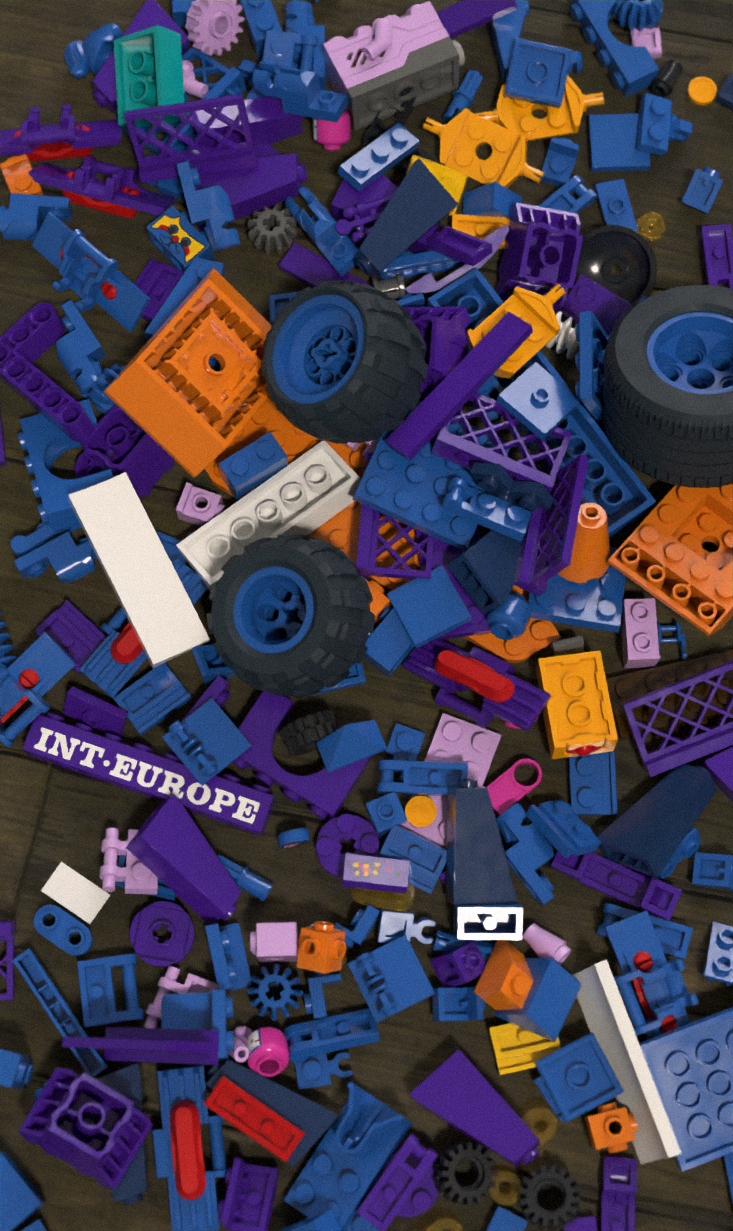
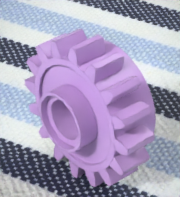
[185,0,244,56]

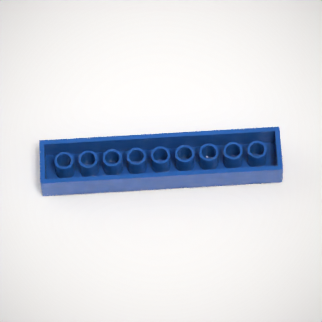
[427,267,656,541]

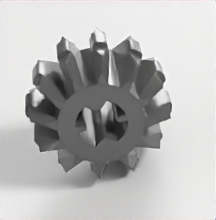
[247,203,297,255]

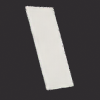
[41,862,110,924]

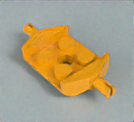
[476,75,604,141]
[423,108,544,188]
[467,284,566,378]

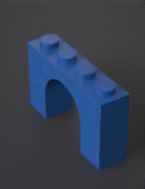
[17,399,113,532]

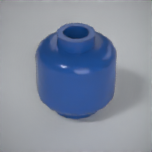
[487,592,532,640]

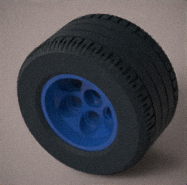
[602,285,733,488]

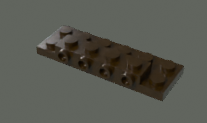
[606,650,733,741]

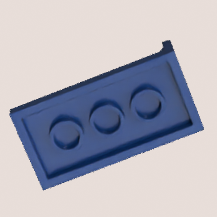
[284,1082,413,1231]

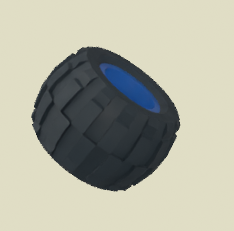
[261,280,428,444]
[207,534,375,697]

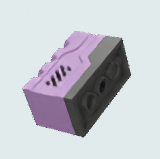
[323,1,465,131]

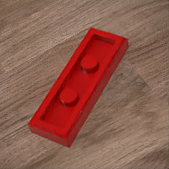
[204,1076,305,1162]

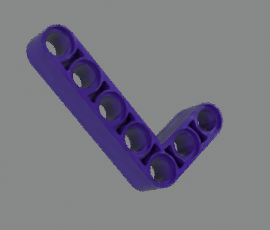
[0,302,94,442]

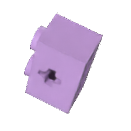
[620,598,660,668]
[250,922,298,962]

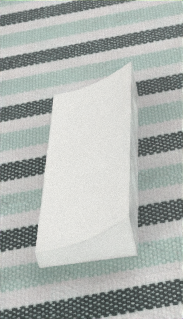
[176,441,361,591]
[68,472,210,668]
[572,960,681,1164]

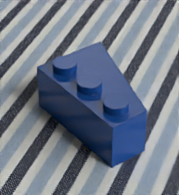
[144,257,226,342]

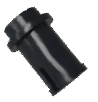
[651,60,683,98]

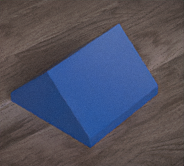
[495,958,581,1042]

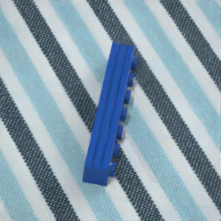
[12,949,109,1079]

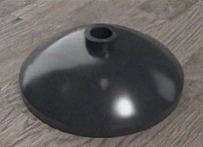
[571,225,657,307]

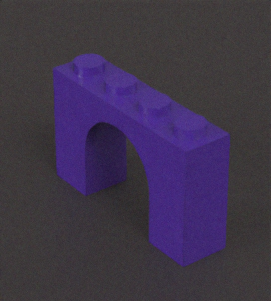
[232,691,373,820]

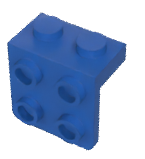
[161,990,234,1060]

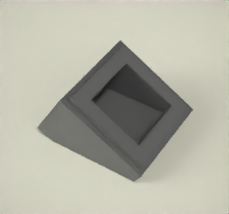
[550,636,584,657]

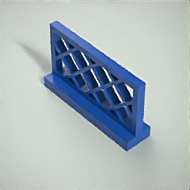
[122,46,247,155]

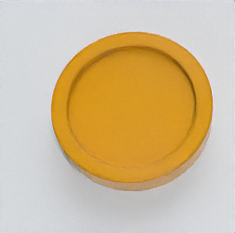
[687,77,717,105]
[405,795,437,828]

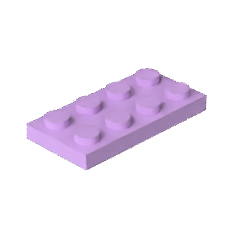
[400,713,501,849]

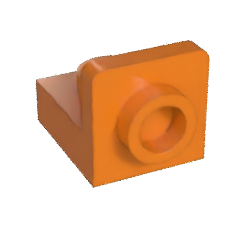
[0,154,44,196]

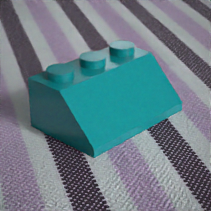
[113,25,185,127]

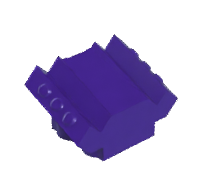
[494,202,583,312]
[403,307,471,402]
[74,405,175,498]
[18,1067,153,1189]

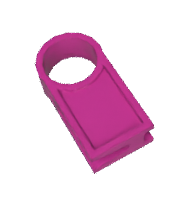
[486,758,542,817]

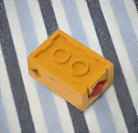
[535,651,618,760]

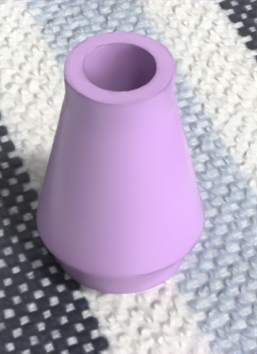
[522,923,571,965]

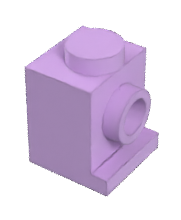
[176,482,226,527]

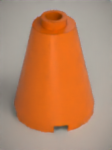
[557,503,611,584]

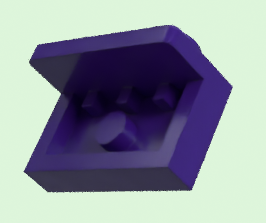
[218,1157,280,1231]

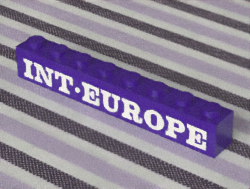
[22,713,275,837]

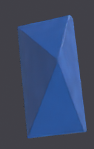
[316,720,387,773]

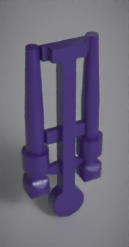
[335,195,393,244]

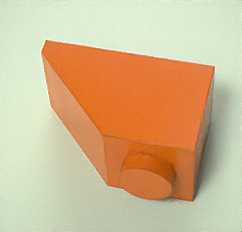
[474,940,534,1010]

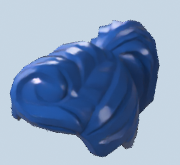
[63,23,123,79]

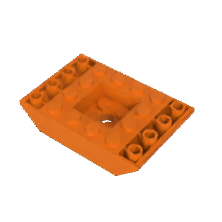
[104,268,272,478]
[607,484,733,636]

